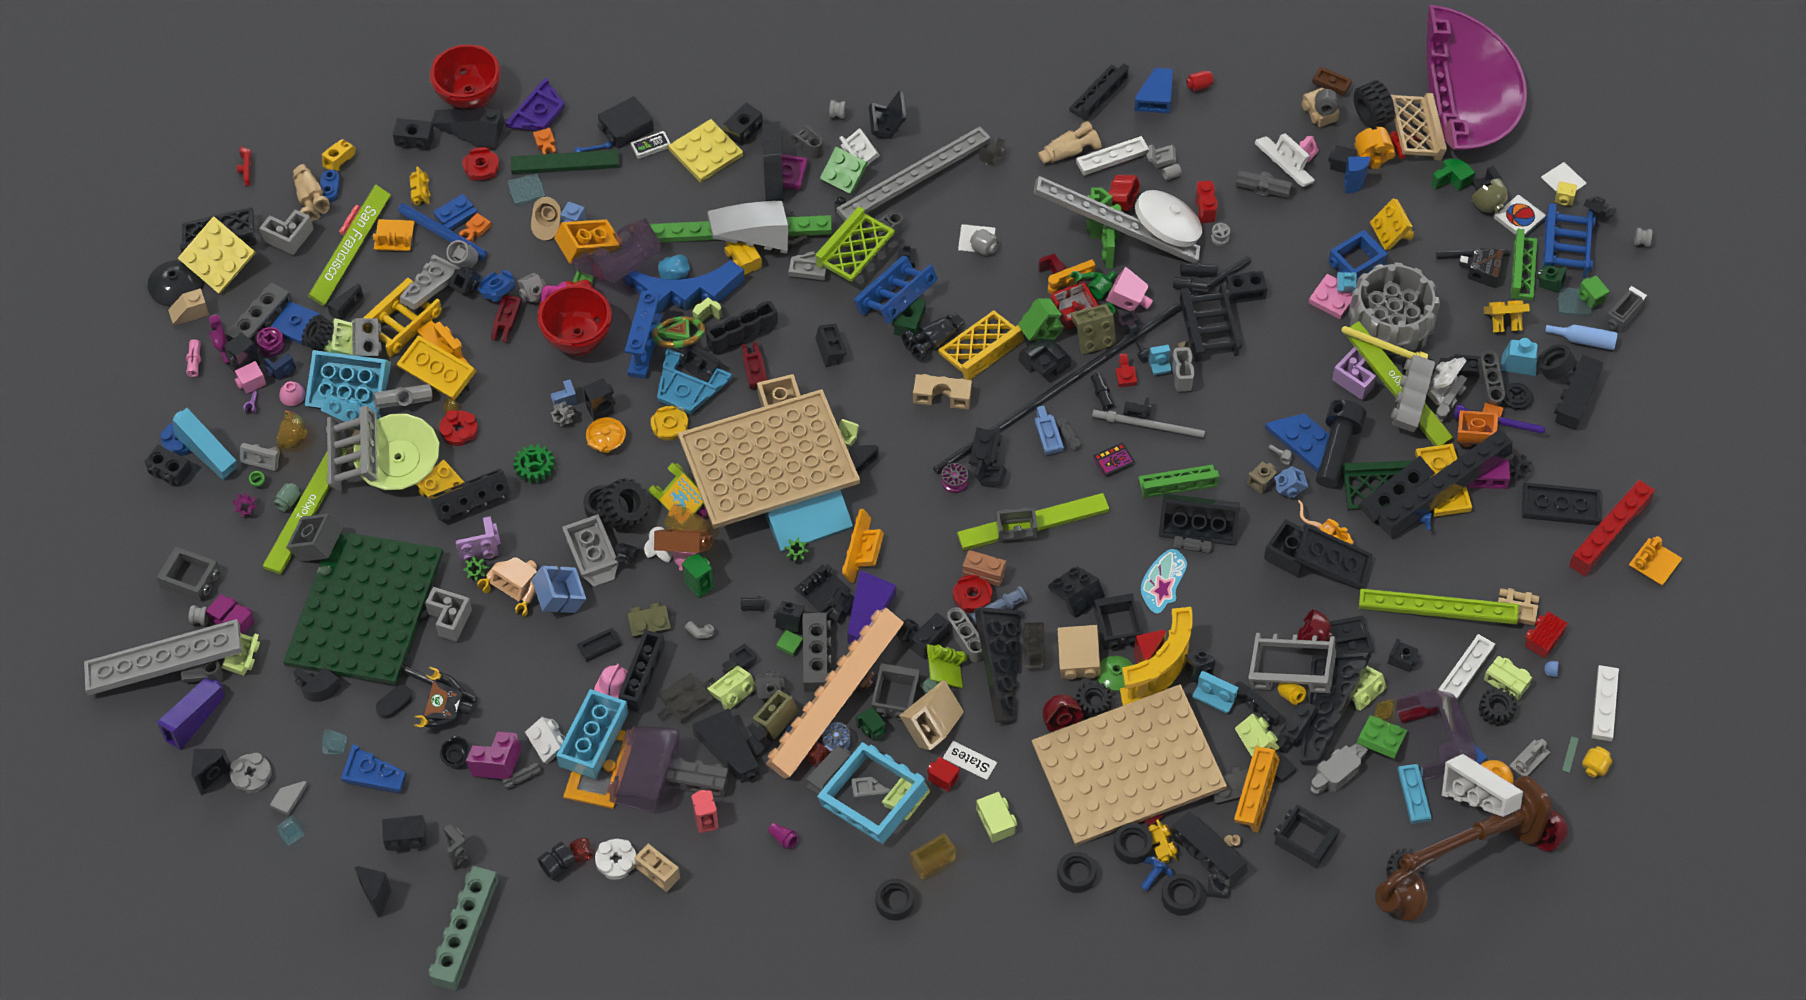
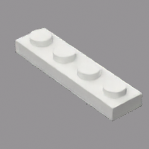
[1076,136,1149,176]
[1437,634,1495,704]
[1592,665,1619,741]

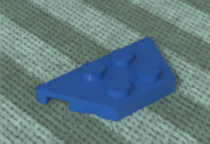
[1265,413,1329,472]

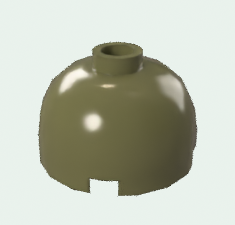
[1471,178,1508,213]

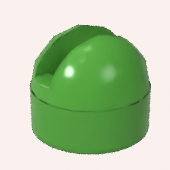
[249,471,265,488]

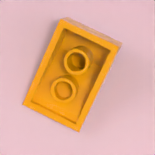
[554,219,623,264]

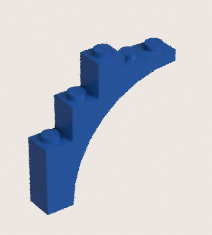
[621,260,745,314]

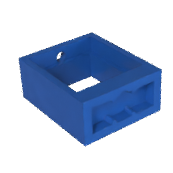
[1328,230,1388,282]

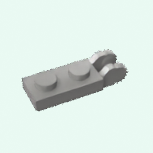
[1435,375,1467,423]

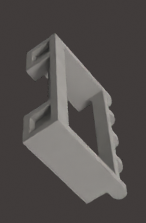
[1249,633,1336,693]

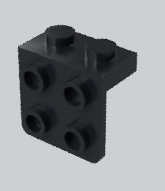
[868,91,907,139]
[1048,567,1105,617]

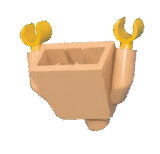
[477,558,537,617]

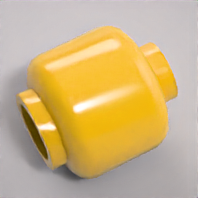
[1582,746,1612,778]

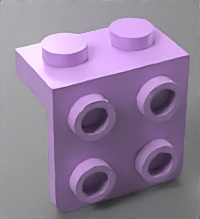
[456,516,501,563]

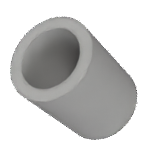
[1162,163,1182,181]

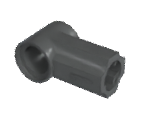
[181,660,224,683]

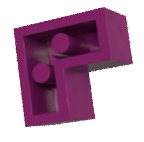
[466,731,522,779]

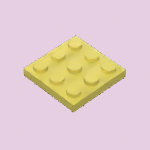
[668,119,743,183]
[178,216,256,294]

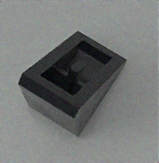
[849,445,879,476]

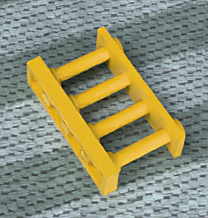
[363,278,442,358]

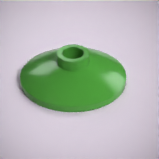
[1097,656,1133,692]

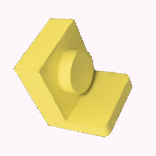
[1554,181,1577,206]

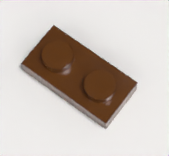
[1312,67,1352,96]

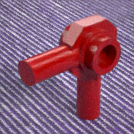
[1389,131,1420,159]

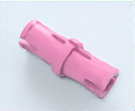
[186,340,201,377]

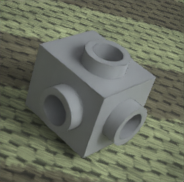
[517,273,546,303]

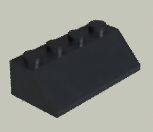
[1158,494,1240,545]

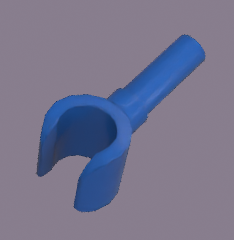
[1419,512,1432,530]

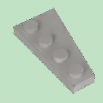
[400,254,460,310]

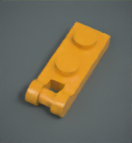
[1048,259,1096,294]

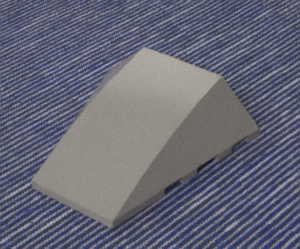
[707,201,788,254]

